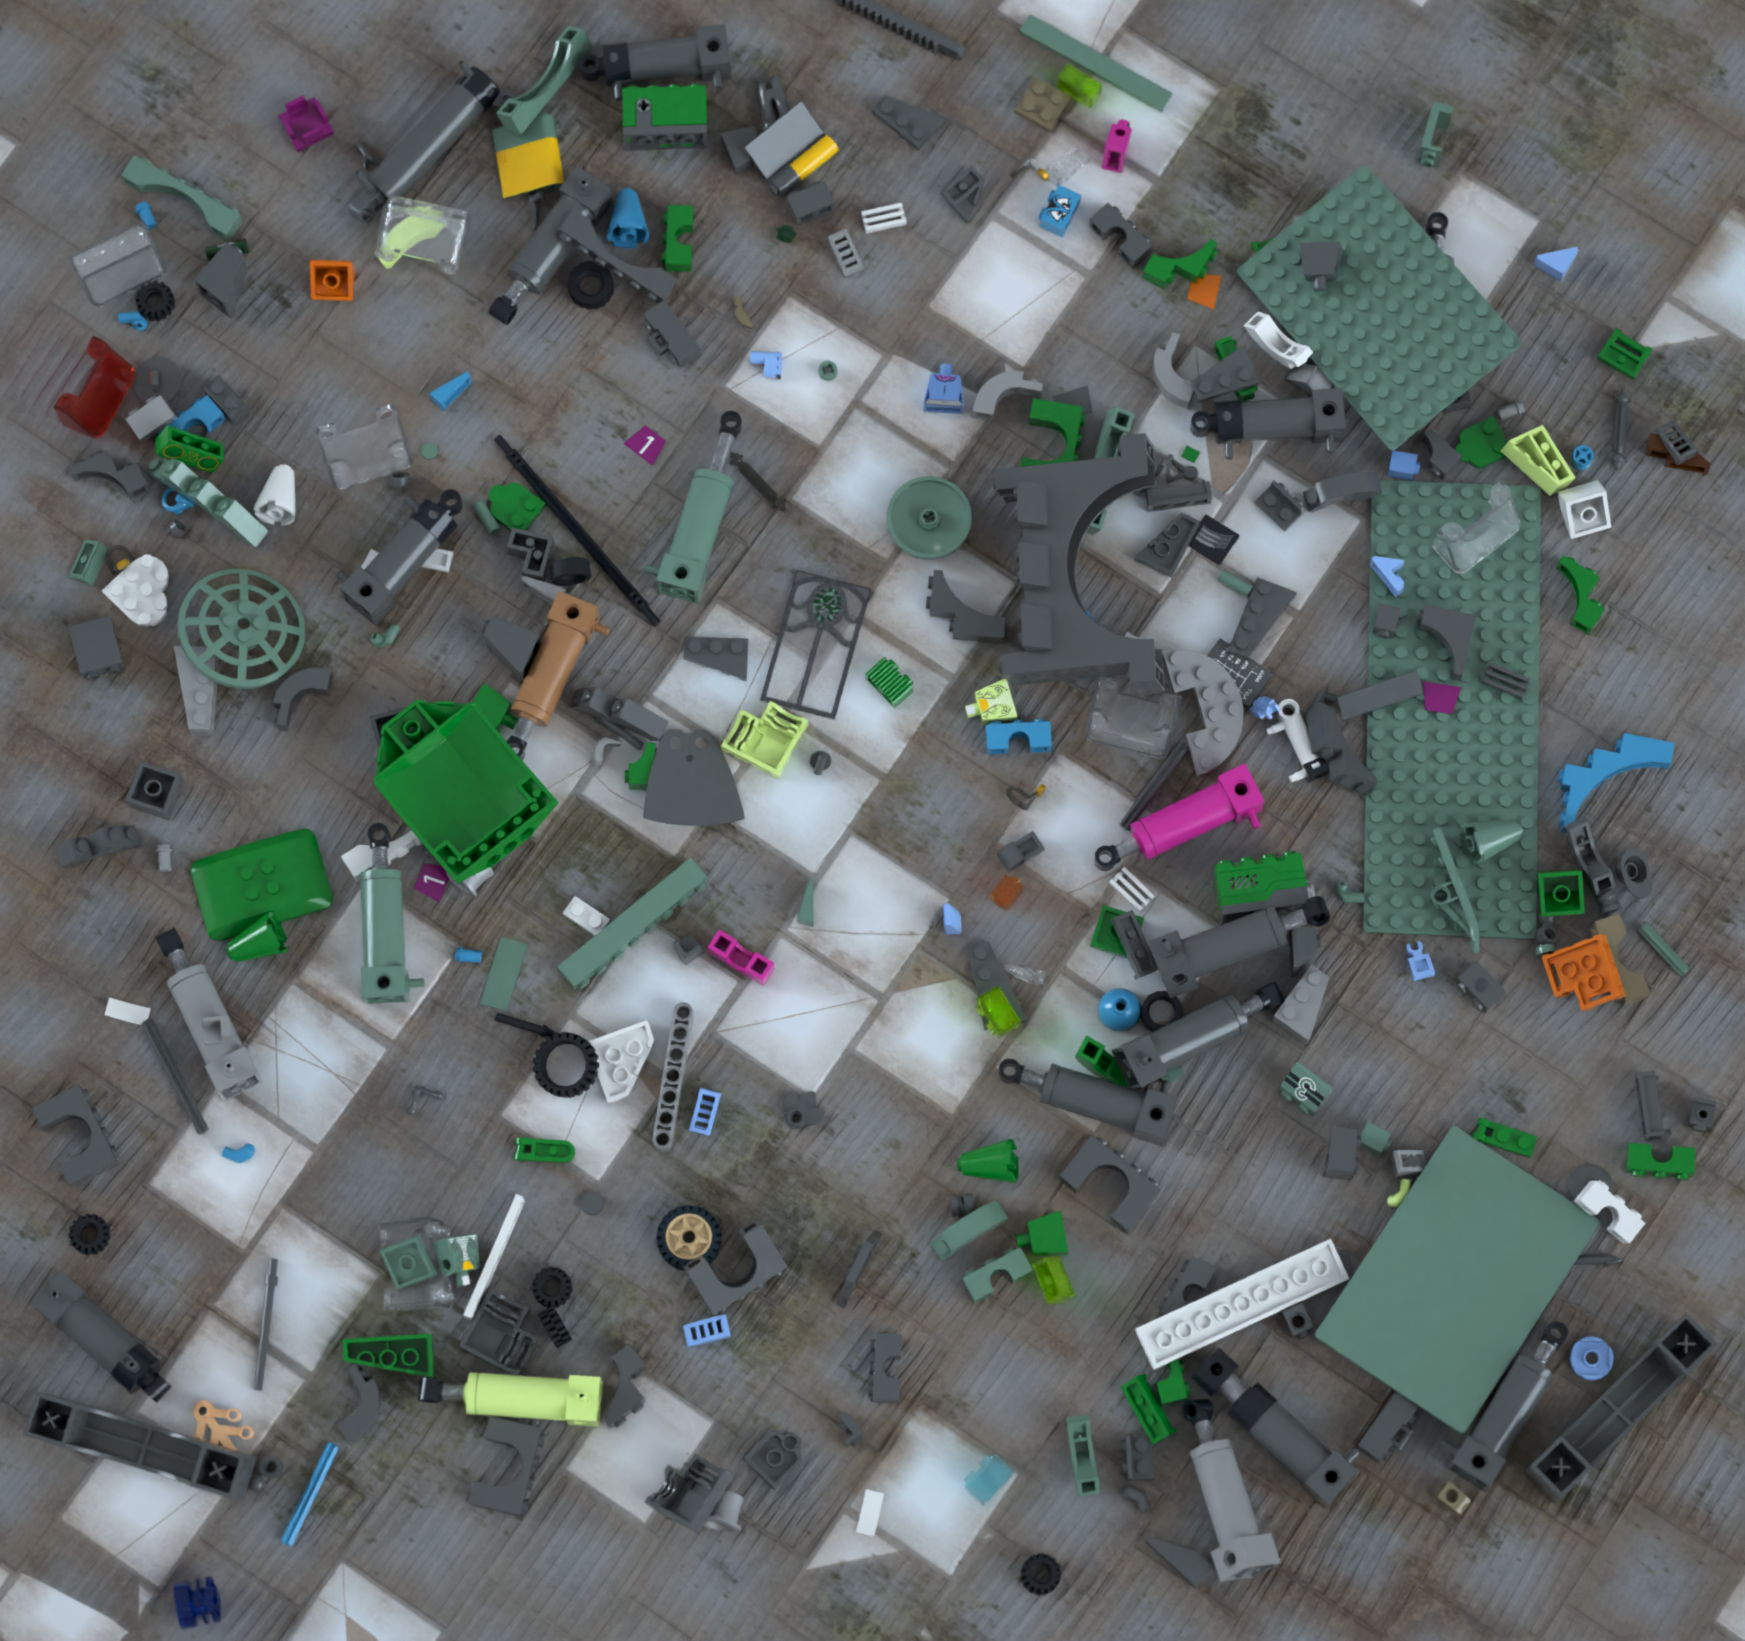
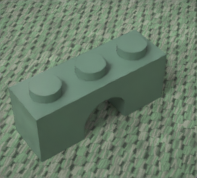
[962,1247,1033,1304]

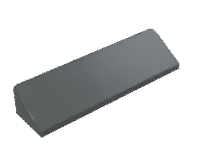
[1336,670,1423,721]

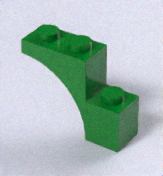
[1142,239,1218,289]
[1556,555,1605,635]

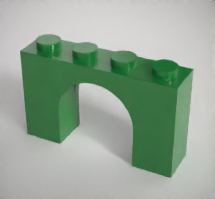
[1020,398,1086,467]

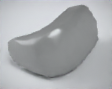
[592,737,622,766]

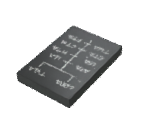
[1208,638,1273,709]

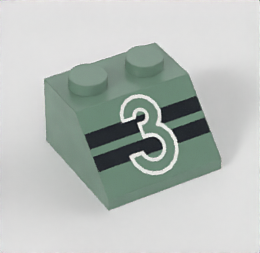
[1279,1061,1332,1116]

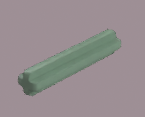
[1638,923,1690,976]

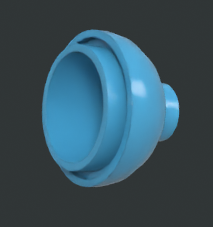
[1098,988,1141,1031]

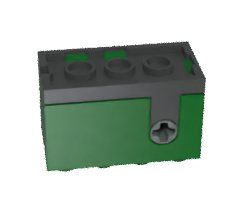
[622,84,708,151]

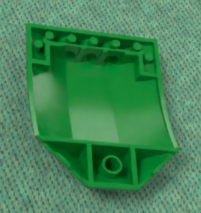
[373,700,559,883]

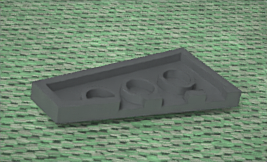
[968,941,1027,1030]

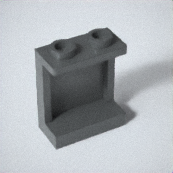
[68,615,125,680]

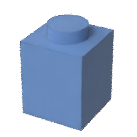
[1387,450,1420,481]

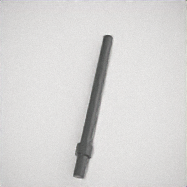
[253,1258,278,1391]

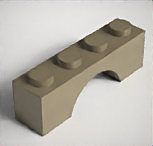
[1590,913,1650,1006]

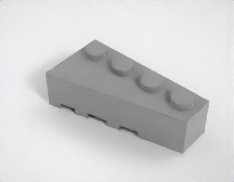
[174,646,219,736]

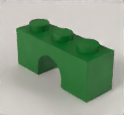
[662,205,694,272]
[1625,1143,1695,1180]
[1155,1358,1190,1406]

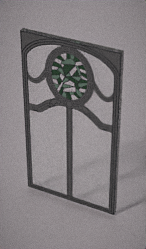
[760,570,871,720]

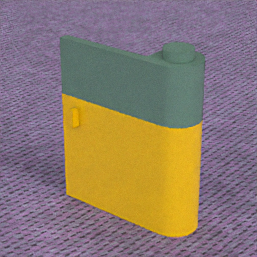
[492,112,564,199]

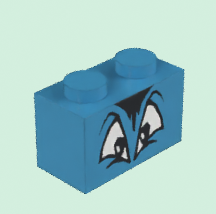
[1038,185,1081,238]

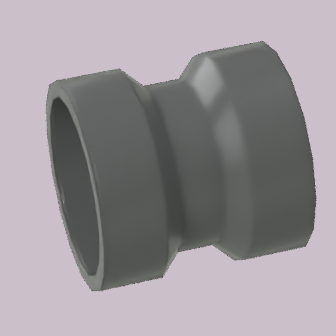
[950,1193,974,1217]

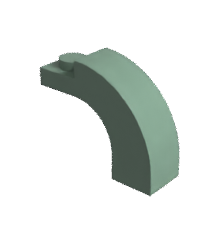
[930,1200,1008,1261]
[1066,1414,1100,1497]

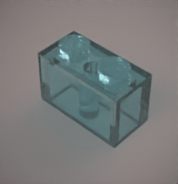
[964,1453,1014,1506]

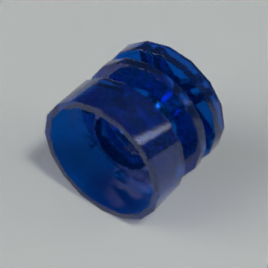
[173,1576,222,1630]

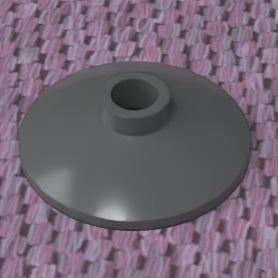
[1568,1164,1612,1200]

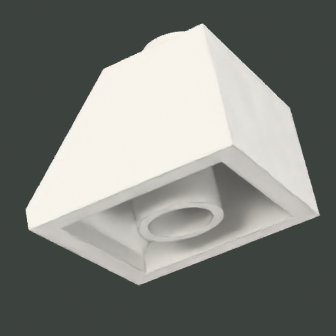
[1558,480,1611,539]

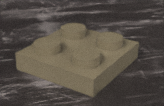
[1014,77,1071,132]

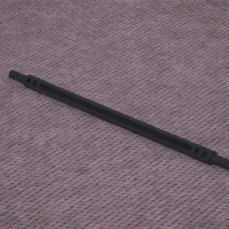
[494,435,661,626]

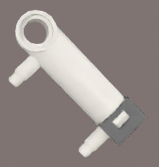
[1266,699,1329,783]

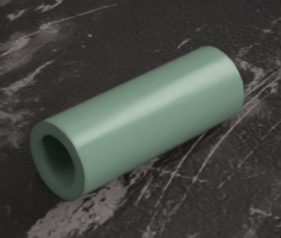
[472,500,501,535]
[1218,569,1253,597]

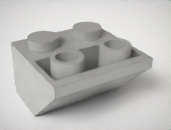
[126,395,178,442]

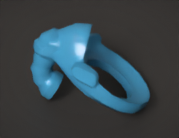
[161,487,195,514]

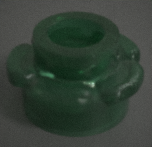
[776,225,796,243]

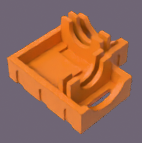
[1541,934,1626,1011]

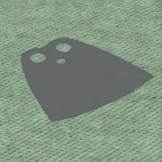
[643,730,745,826]

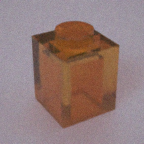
[990,874,1023,912]

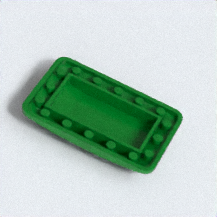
[190,828,333,941]

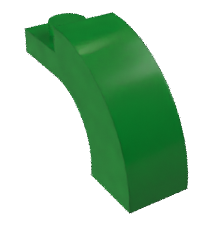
[1075,1035,1128,1087]

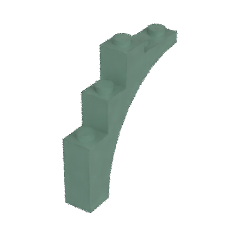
[146,457,268,548]

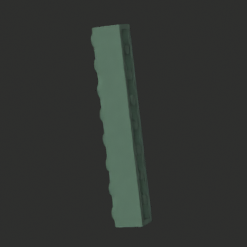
[557,857,708,990]

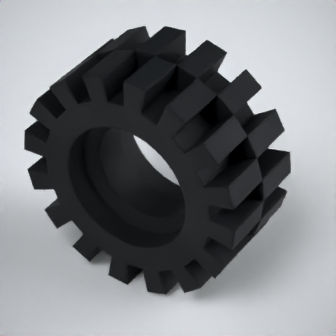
[135,280,175,321]
[68,1213,111,1255]
[532,1267,572,1308]
[538,1305,572,1348]
[1020,1553,1062,1595]

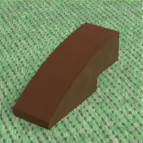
[1645,433,1710,474]

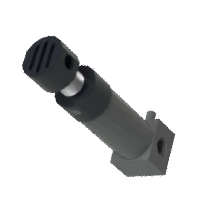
[1192,1348,1359,1509]

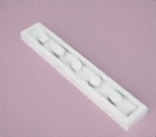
[464,1194,525,1321]

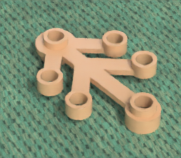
[193,1400,254,1451]

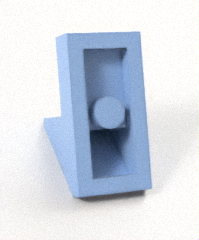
[1370,556,1404,598]

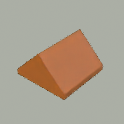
[310,260,355,301]

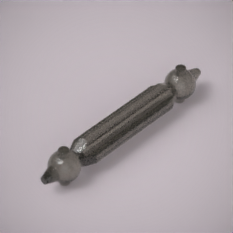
[729,451,787,512]

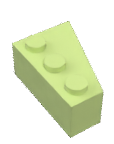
[1501,425,1575,496]

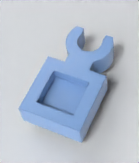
[1248,696,1281,719]
[1406,941,1435,981]

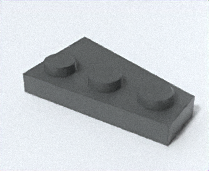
[684,637,748,682]

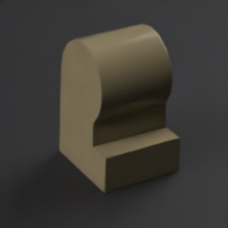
[1432,1481,1471,1516]

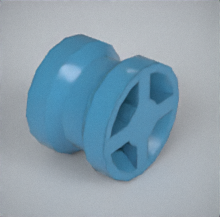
[1571,445,1594,470]

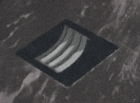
[1189,515,1240,565]

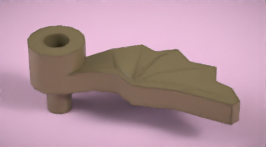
[734,297,754,328]

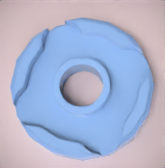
[1569,1336,1614,1381]

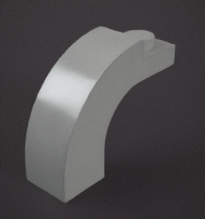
[1153,332,1194,409]
[972,371,1043,422]

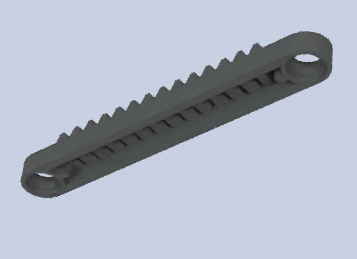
[836,0,966,60]

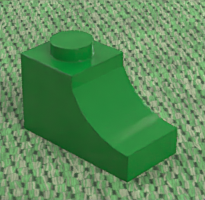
[625,743,656,790]

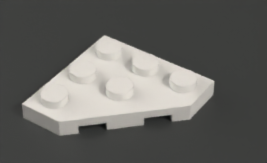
[589,1020,655,1104]

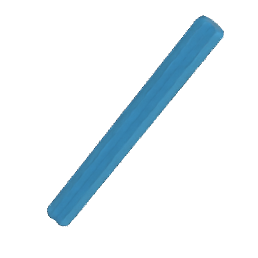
[281,1442,339,1546]

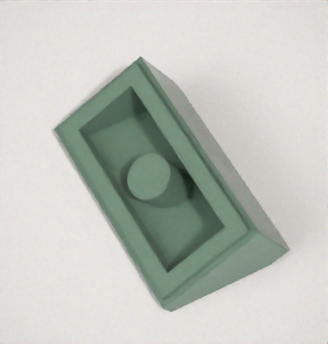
[68,539,109,586]

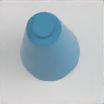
[607,188,649,249]

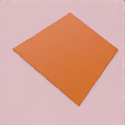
[1187,275,1222,309]

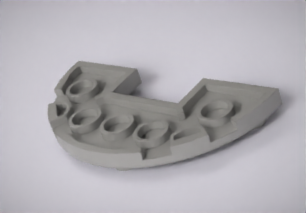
[1163,650,1244,776]

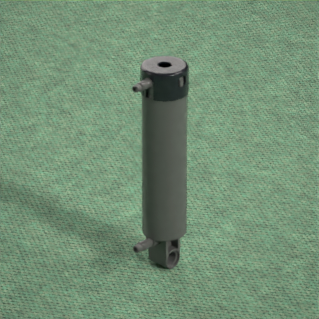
[349,61,500,224]

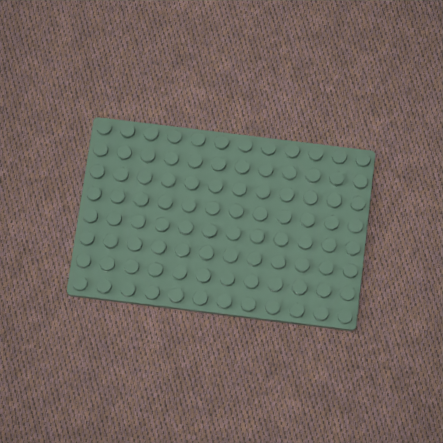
[1237,165,1522,451]
[1315,1126,1600,1434]

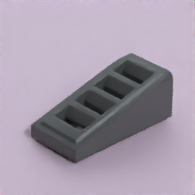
[1655,420,1698,466]

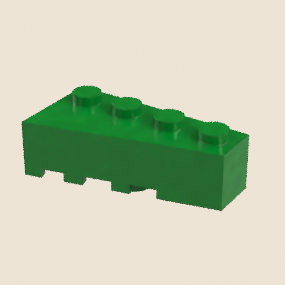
[342,1333,435,1378]

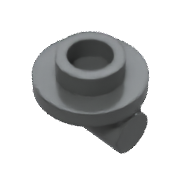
[810,751,831,775]

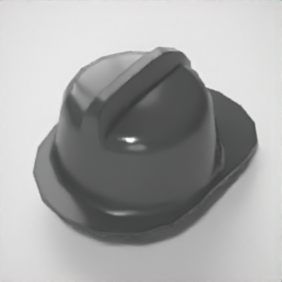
[1616,848,1653,899]

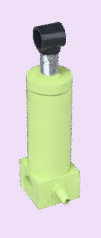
[418,1372,603,1427]

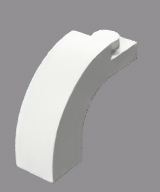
[1244,312,1313,369]

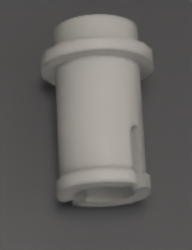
[1496,400,1525,421]
[155,845,173,872]

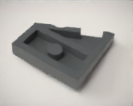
[940,165,985,223]

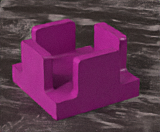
[278,96,334,152]

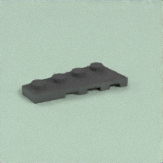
[1227,577,1297,660]

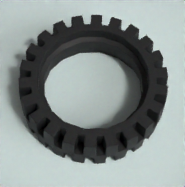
[533,1032,599,1098]

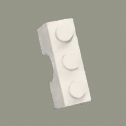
[1574,1180,1645,1244]

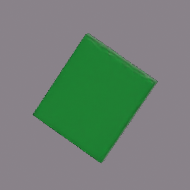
[1181,446,1200,463]

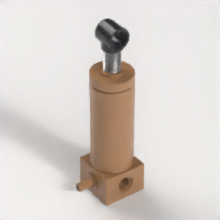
[506,591,610,761]

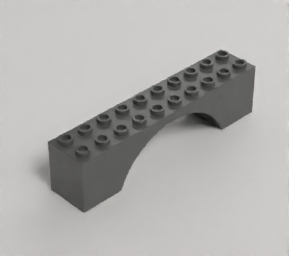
[1523,1313,1718,1505]
[23,1392,257,1500]

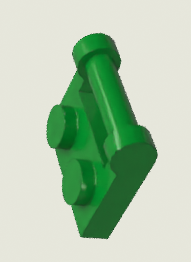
[1597,328,1653,380]

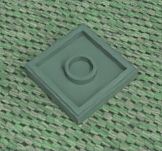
[379,1234,437,1290]

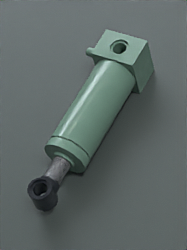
[360,823,425,1004]

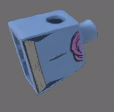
[923,364,964,414]

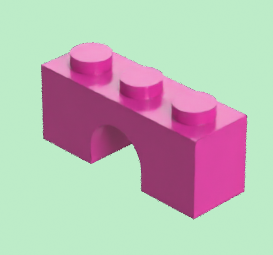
[708,930,775,986]

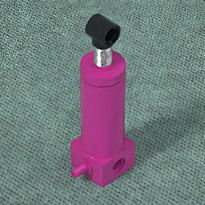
[1094,763,1264,872]

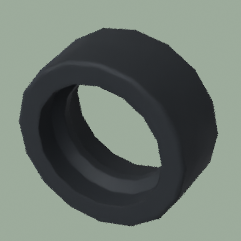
[550,557,591,586]
[1141,991,1183,1032]

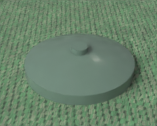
[887,476,972,560]

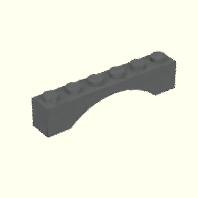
[556,209,677,303]

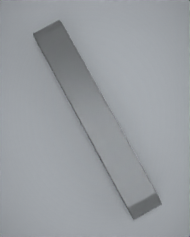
[653,1002,694,1152]

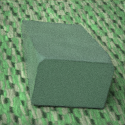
[797,878,814,927]

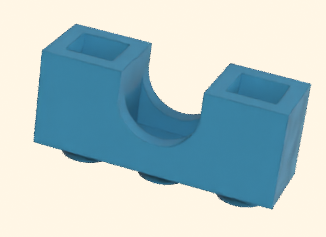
[158,395,226,436]
[986,719,1052,755]

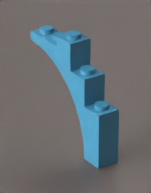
[1557,733,1675,833]

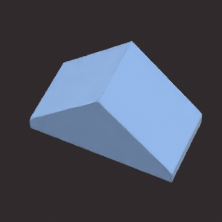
[1534,247,1578,281]

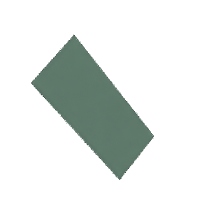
[480,937,528,1011]

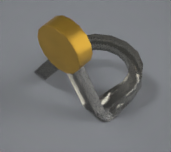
[1010,159,1049,181]
[106,545,135,575]
[1006,784,1046,810]

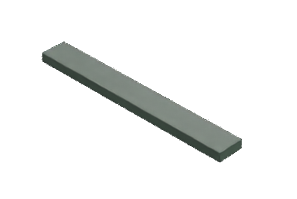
[1019,14,1172,112]

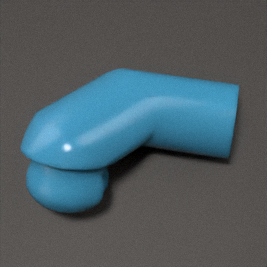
[118,312,147,331]
[222,1143,255,1163]

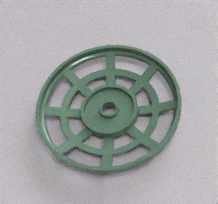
[177,569,305,689]

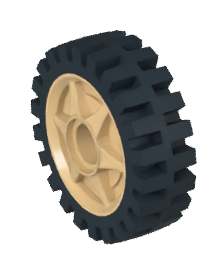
[657,1205,722,1271]

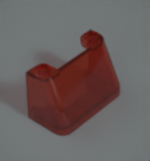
[53,336,136,439]

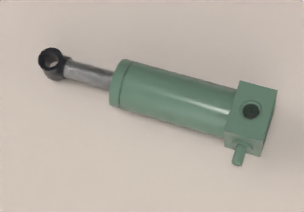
[644,411,742,604]

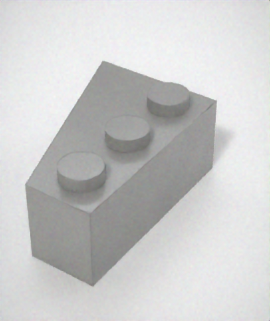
[1272,964,1329,1046]

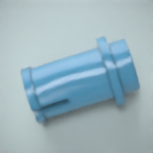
[135,202,157,230]
[455,946,482,964]

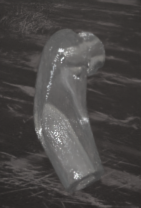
[1004,963,1046,986]

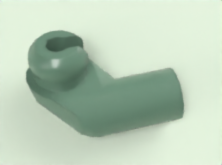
[370,623,401,648]
[1335,880,1364,903]

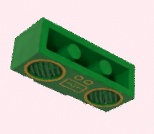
[155,425,224,473]

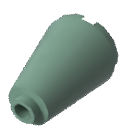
[1460,820,1523,865]

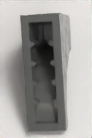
[1417,604,1476,681]

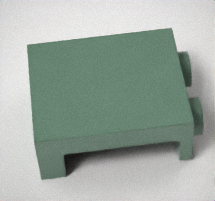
[1417,101,1454,167]

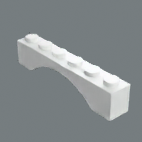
[341,830,422,882]

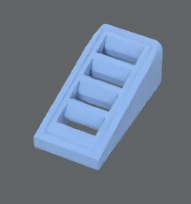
[943,904,962,935]
[689,1087,722,1136]
[683,1314,731,1347]

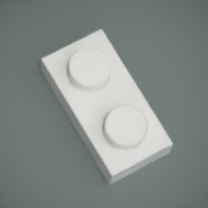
[563,896,611,936]

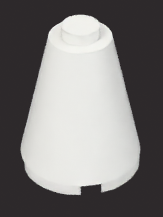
[254,464,296,525]

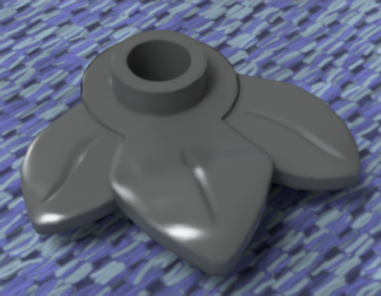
[783,1091,826,1130]

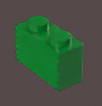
[865,657,913,708]

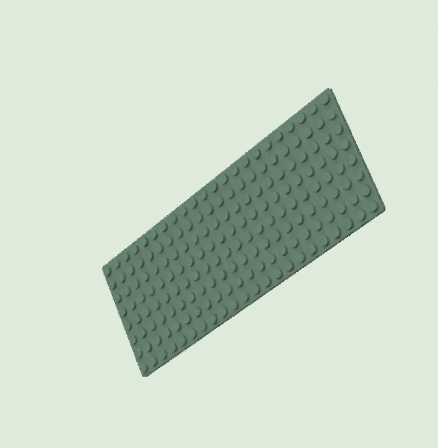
[1363,480,1541,940]

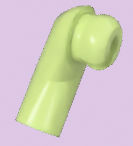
[1387,1179,1411,1208]

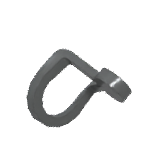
[1166,454,1198,483]

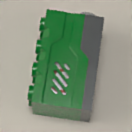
[1213,851,1315,924]

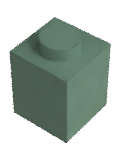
[1360,1122,1392,1157]

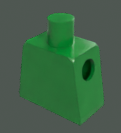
[473,683,519,732]
[1016,1211,1068,1256]

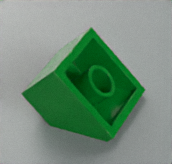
[1537,869,1585,917]

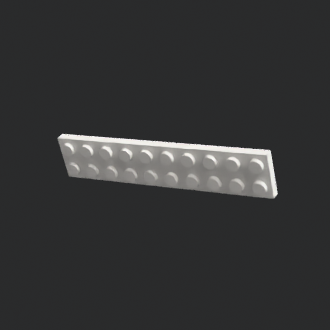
[1135,1239,1349,1369]

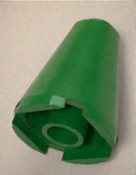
[226,912,289,962]
[957,1139,1019,1183]

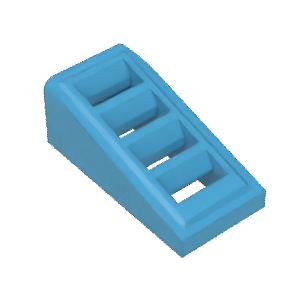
[430,372,472,410]

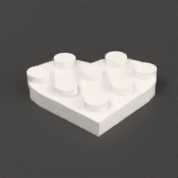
[102,554,169,626]

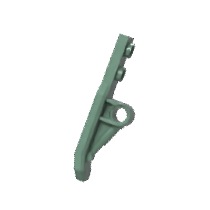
[1430,827,1479,954]

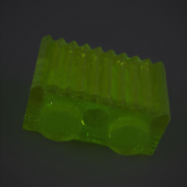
[1057,63,1103,108]
[975,985,1021,1039]
[1032,1256,1076,1305]

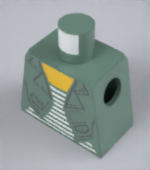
[432,1234,480,1287]

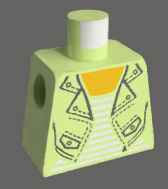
[965,679,1017,725]

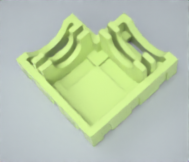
[721,701,808,779]

